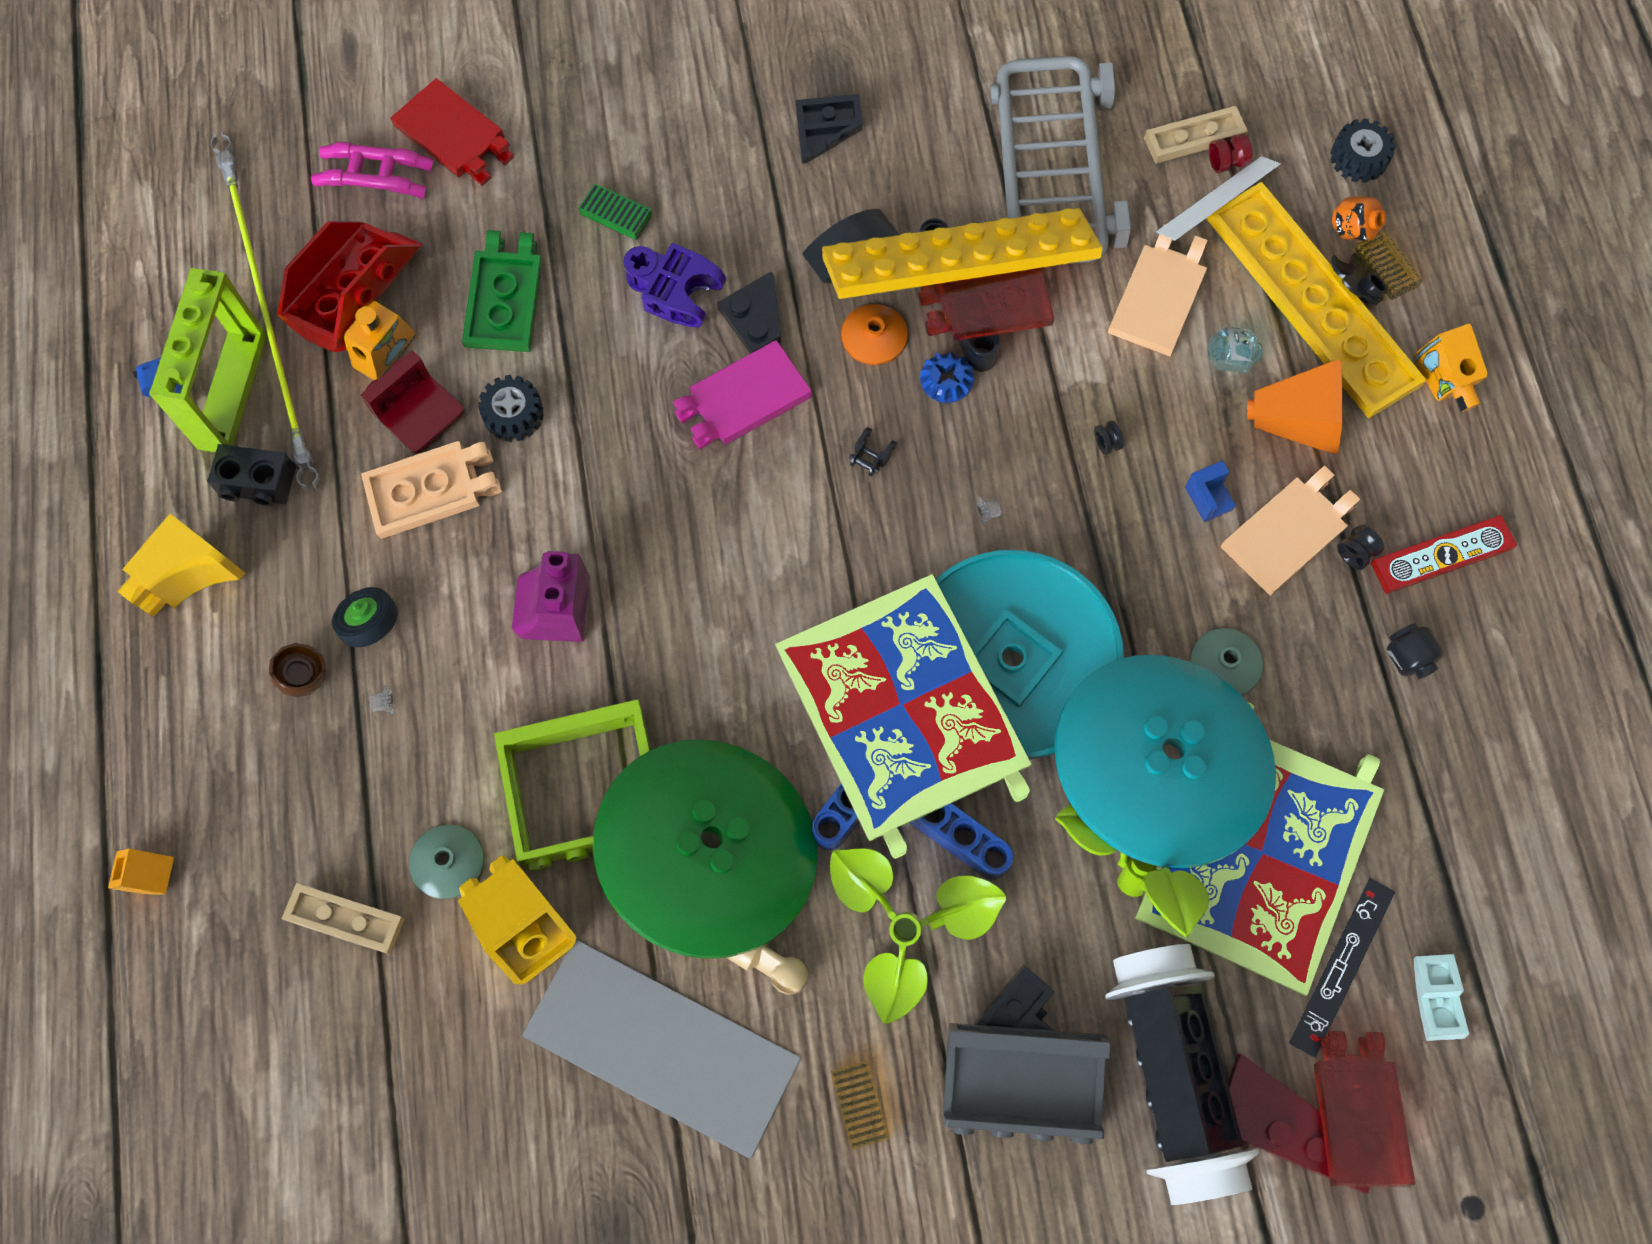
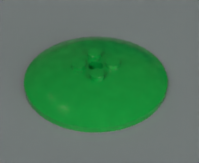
[593,739,818,959]

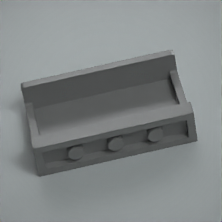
[943,1023,1110,1144]

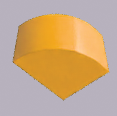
[108,848,174,895]

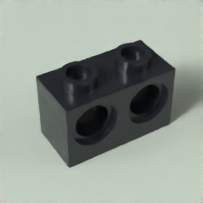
[207,444,296,506]

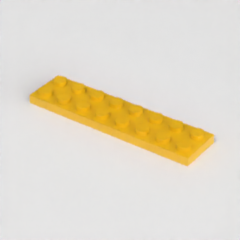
[1206,182,1426,419]
[822,208,1102,299]

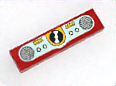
[1370,515,1517,594]

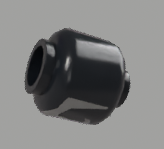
[1387,623,1443,680]

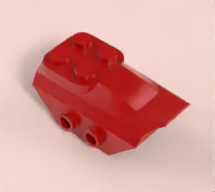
[277,221,423,352]

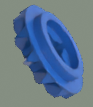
[920,351,974,403]

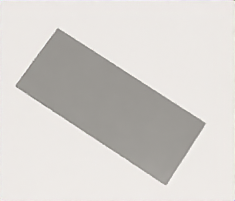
[522,940,800,1159]

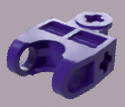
[624,243,726,327]

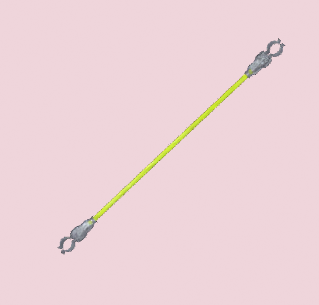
[211,131,320,493]

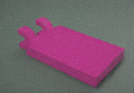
[673,340,812,450]

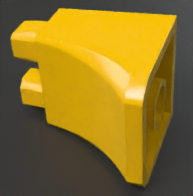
[117,514,246,617]
[458,855,576,985]

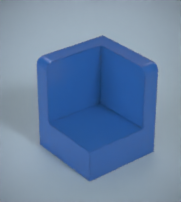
[1185,461,1235,522]

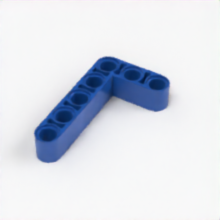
[812,784,1013,880]

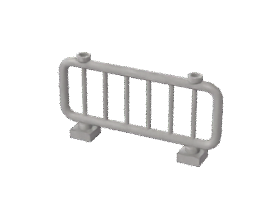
[990,56,1131,264]

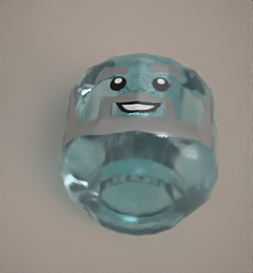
[1208,327,1262,373]

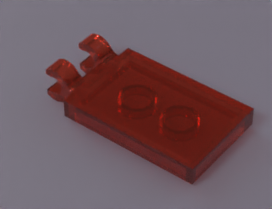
[918,268,1055,341]
[1313,1031,1415,1187]

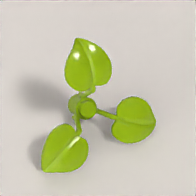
[1055,805,1209,938]
[830,848,1006,1024]

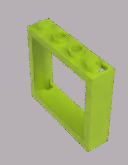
[149,268,267,452]
[494,699,651,871]

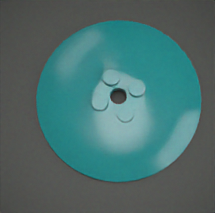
[935,550,1124,760]
[1054,655,1276,868]

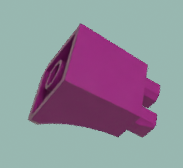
[512,551,590,642]

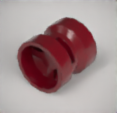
[1208,133,1252,173]

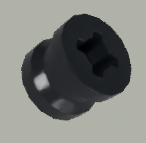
[1337,525,1384,570]

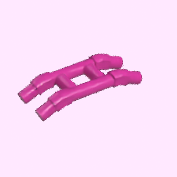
[311,141,433,199]

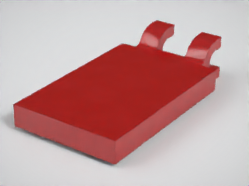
[390,78,514,186]

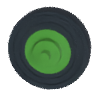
[332,587,398,648]

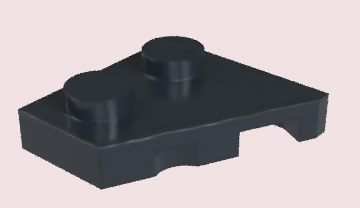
[795,94,863,164]
[717,272,781,354]

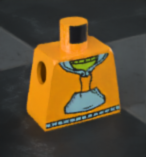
[344,301,418,380]
[1413,323,1488,412]

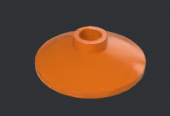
[841,304,908,365]

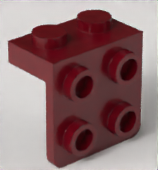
[360,350,464,454]

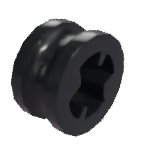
[1094,420,1124,455]

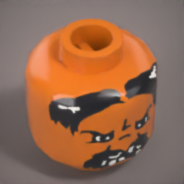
[1332,196,1386,241]

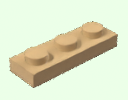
[1144,106,1248,164]
[281,883,405,955]

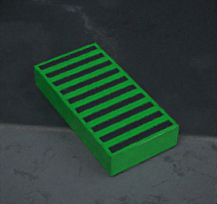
[578,184,652,240]

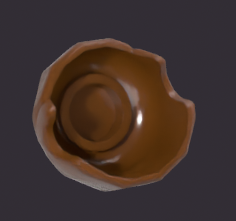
[269,643,326,698]

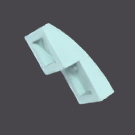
[1414,954,1469,1041]

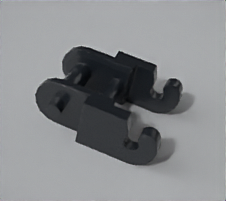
[849,427,897,477]

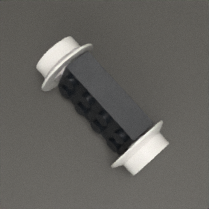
[1105,944,1260,1205]

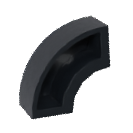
[802,209,899,283]

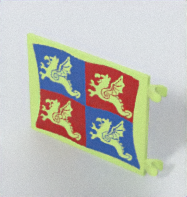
[775,574,1032,859]
[1135,702,1385,996]

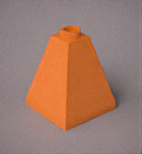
[1247,360,1342,454]

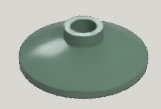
[1190,628,1263,695]
[409,825,484,899]

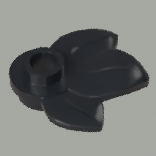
[1331,252,1388,305]

